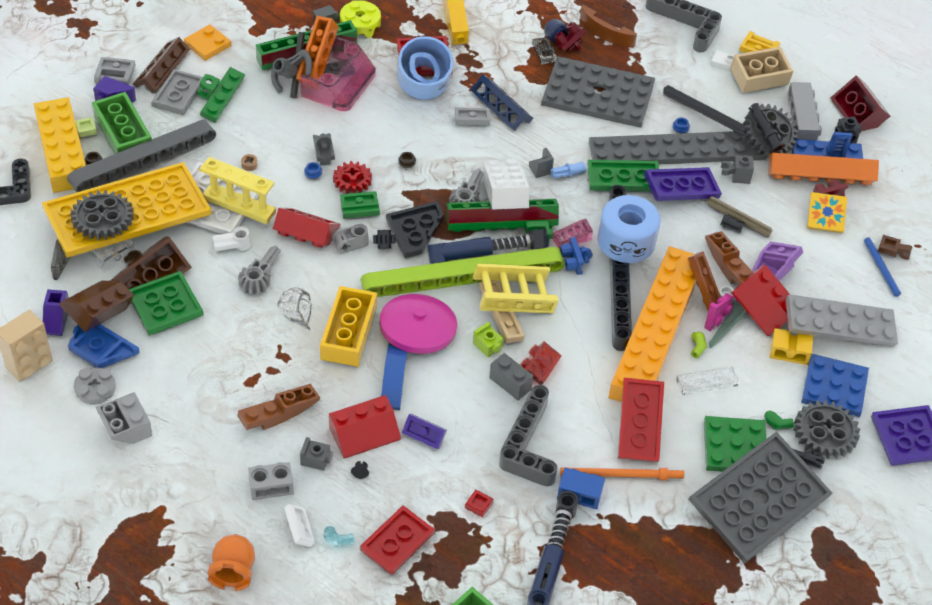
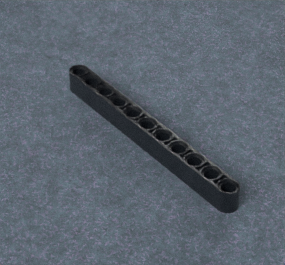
[608,185,632,351]

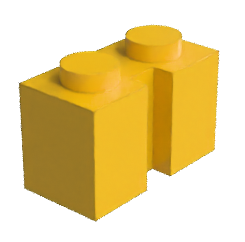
[769,328,813,365]

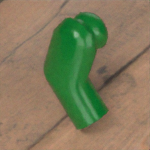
[764,410,794,430]

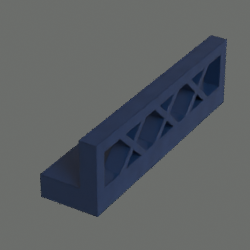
[470,74,533,131]

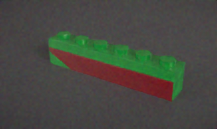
[255,20,357,71]
[447,199,559,232]

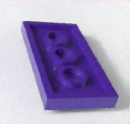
[644,167,722,201]

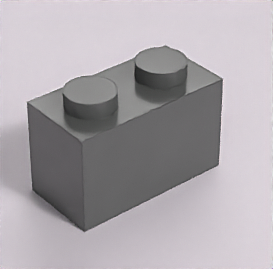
[489,353,533,401]

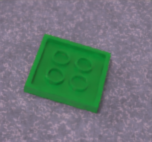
[129,271,204,336]
[704,416,766,472]

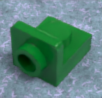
[525,221,553,245]

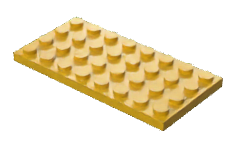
[42,162,211,258]

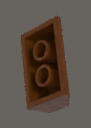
[59,280,134,332]

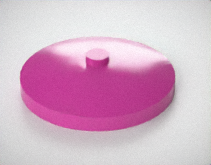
[379,294,457,354]

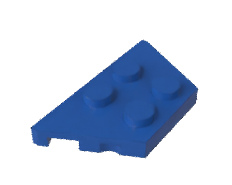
[68,324,140,368]

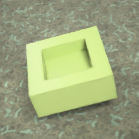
[75,117,97,138]

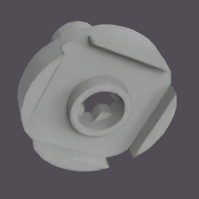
[74,367,116,405]

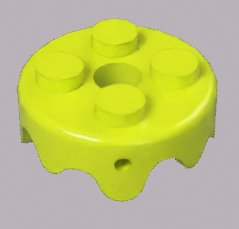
[340,1,381,38]

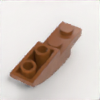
[705,231,753,286]
[237,383,320,430]

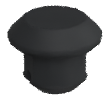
[351,461,369,479]

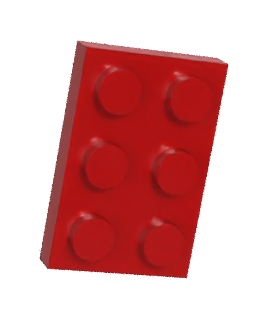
[360,505,435,575]

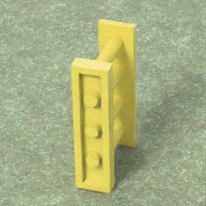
[199,157,276,225]
[473,264,559,313]

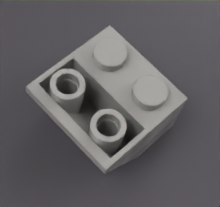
[96,392,153,444]

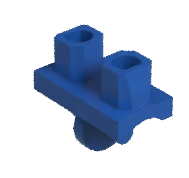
[560,237,593,275]

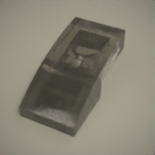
[532,37,557,64]

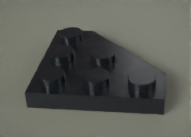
[386,201,444,258]

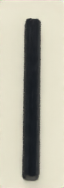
[663,85,747,136]

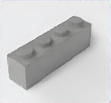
[787,82,822,140]

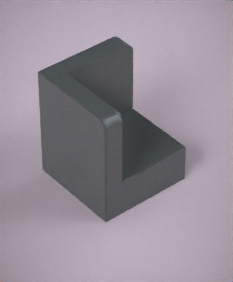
[529,148,554,178]

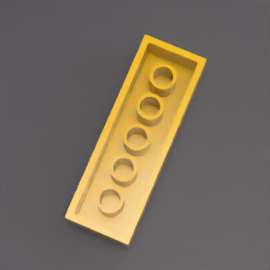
[33,97,86,193]

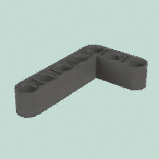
[645,0,722,53]
[499,385,558,486]

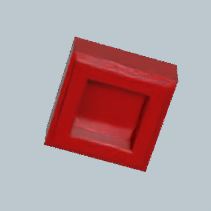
[465,489,494,517]

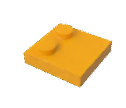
[184,24,232,61]

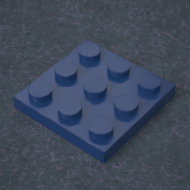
[801,354,869,418]

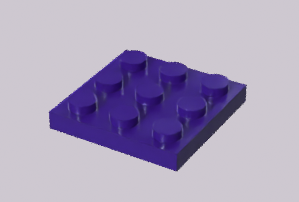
[871,405,932,466]

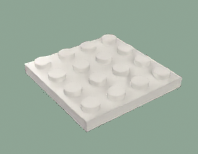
[187,161,258,234]

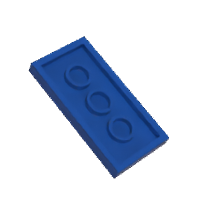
[792,139,864,159]

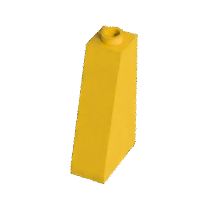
[443,0,469,45]

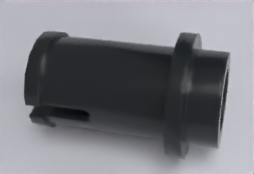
[720,214,745,233]

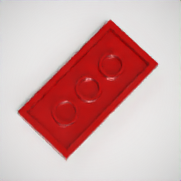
[617,377,664,463]

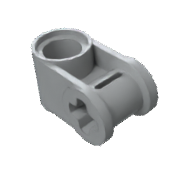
[331,224,369,254]

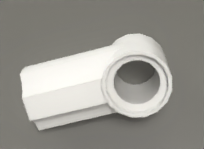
[213,226,251,252]

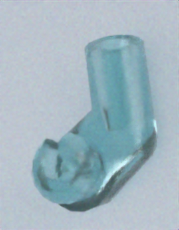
[323,526,355,547]

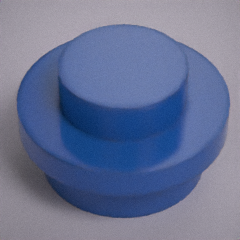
[672,117,690,133]
[304,162,322,179]

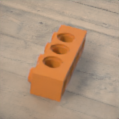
[296,16,339,89]

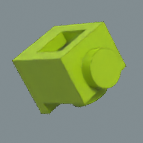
[473,322,504,357]

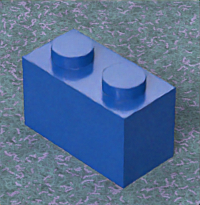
[557,468,605,509]

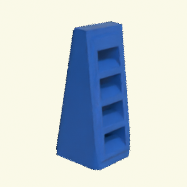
[826,132,852,158]

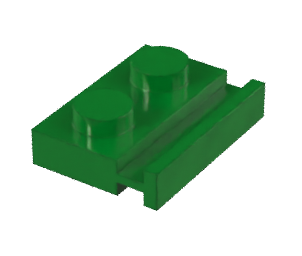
[340,191,380,219]

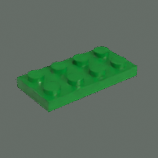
[587,160,659,191]

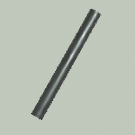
[290,32,305,98]

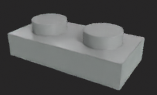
[455,107,490,125]

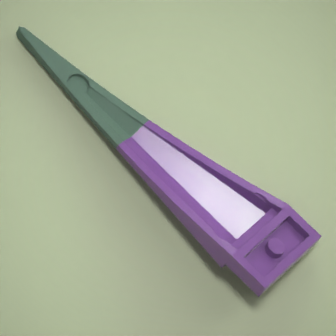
[709,241,803,348]

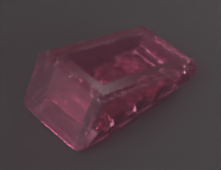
[553,219,593,249]

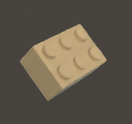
[730,46,793,93]
[0,309,53,382]

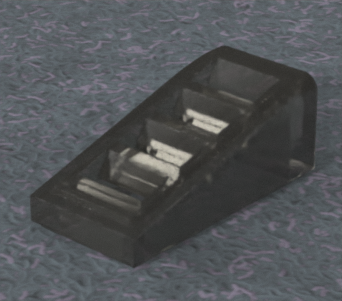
[51,239,71,280]

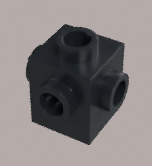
[835,117,862,143]

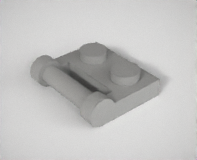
[94,57,136,85]

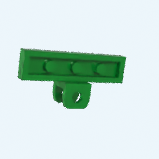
[197,67,245,123]

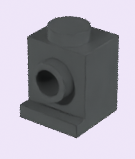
[313,5,339,24]
[300,437,333,471]

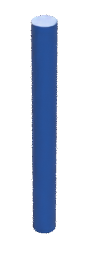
[864,237,901,297]

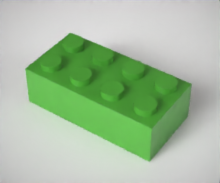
[92,92,152,154]

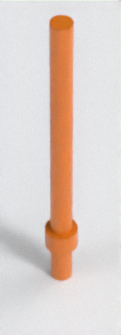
[560,467,684,480]

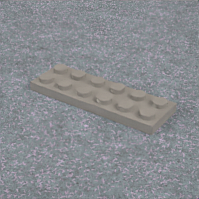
[786,294,898,347]

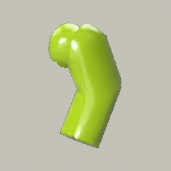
[691,331,707,358]

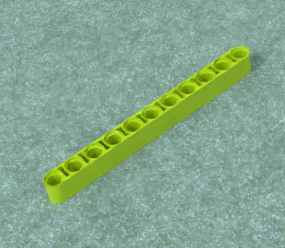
[360,247,565,297]

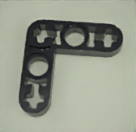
[0,158,31,205]

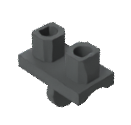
[313,133,335,165]

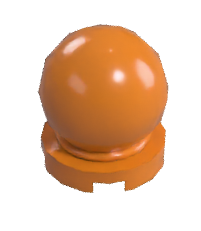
[208,534,255,591]

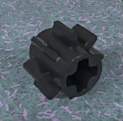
[373,230,396,249]

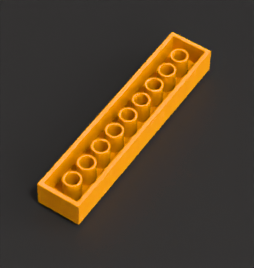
[608,246,696,402]

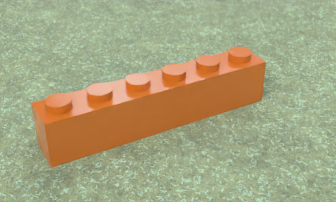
[768,153,879,185]

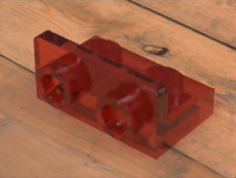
[520,341,562,385]

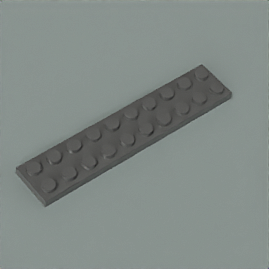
[589,131,767,164]

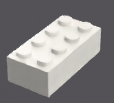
[483,159,529,209]

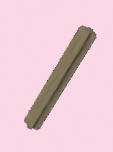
[707,196,773,237]

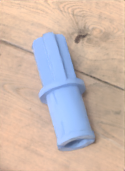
[550,162,586,178]

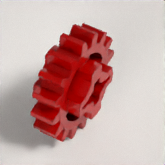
[333,161,372,194]

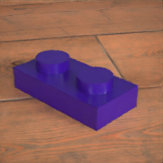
[402,414,447,449]

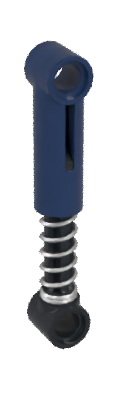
[427,229,549,264]
[527,491,578,605]

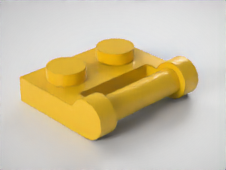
[739,31,781,53]

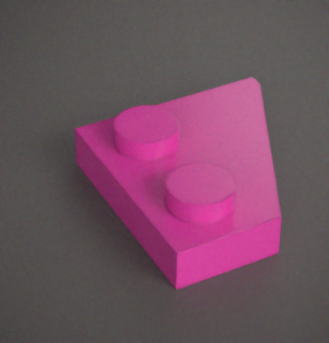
[704,293,734,332]

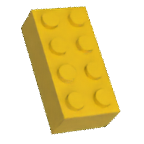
[320,286,377,367]

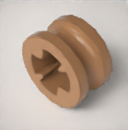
[241,154,258,171]

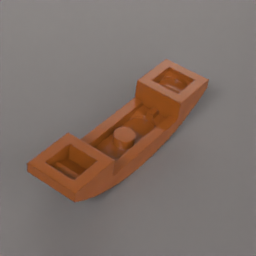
[580,5,637,48]

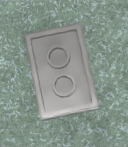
[151,69,203,115]

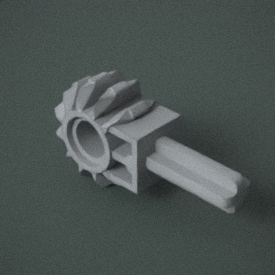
[449,168,484,203]
[238,245,281,296]

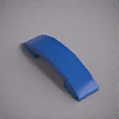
[381,343,407,410]

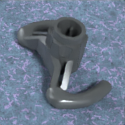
[271,50,312,93]

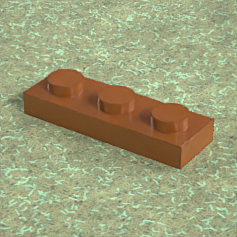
[688,251,721,311]

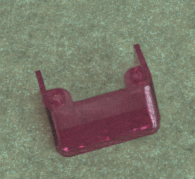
[301,36,376,111]

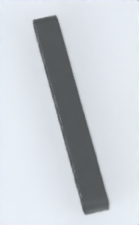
[67,120,216,192]

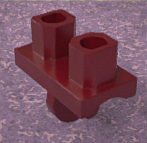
[554,22,586,52]
[813,179,849,197]

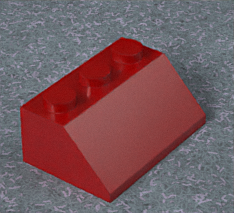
[273,208,341,248]
[731,264,791,337]
[329,395,401,459]

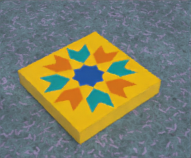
[807,192,847,233]

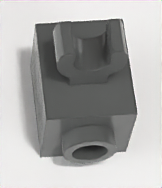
[721,155,754,184]

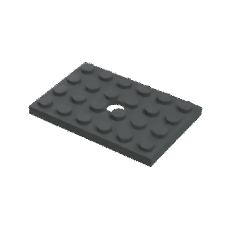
[541,56,655,128]
[688,431,833,564]

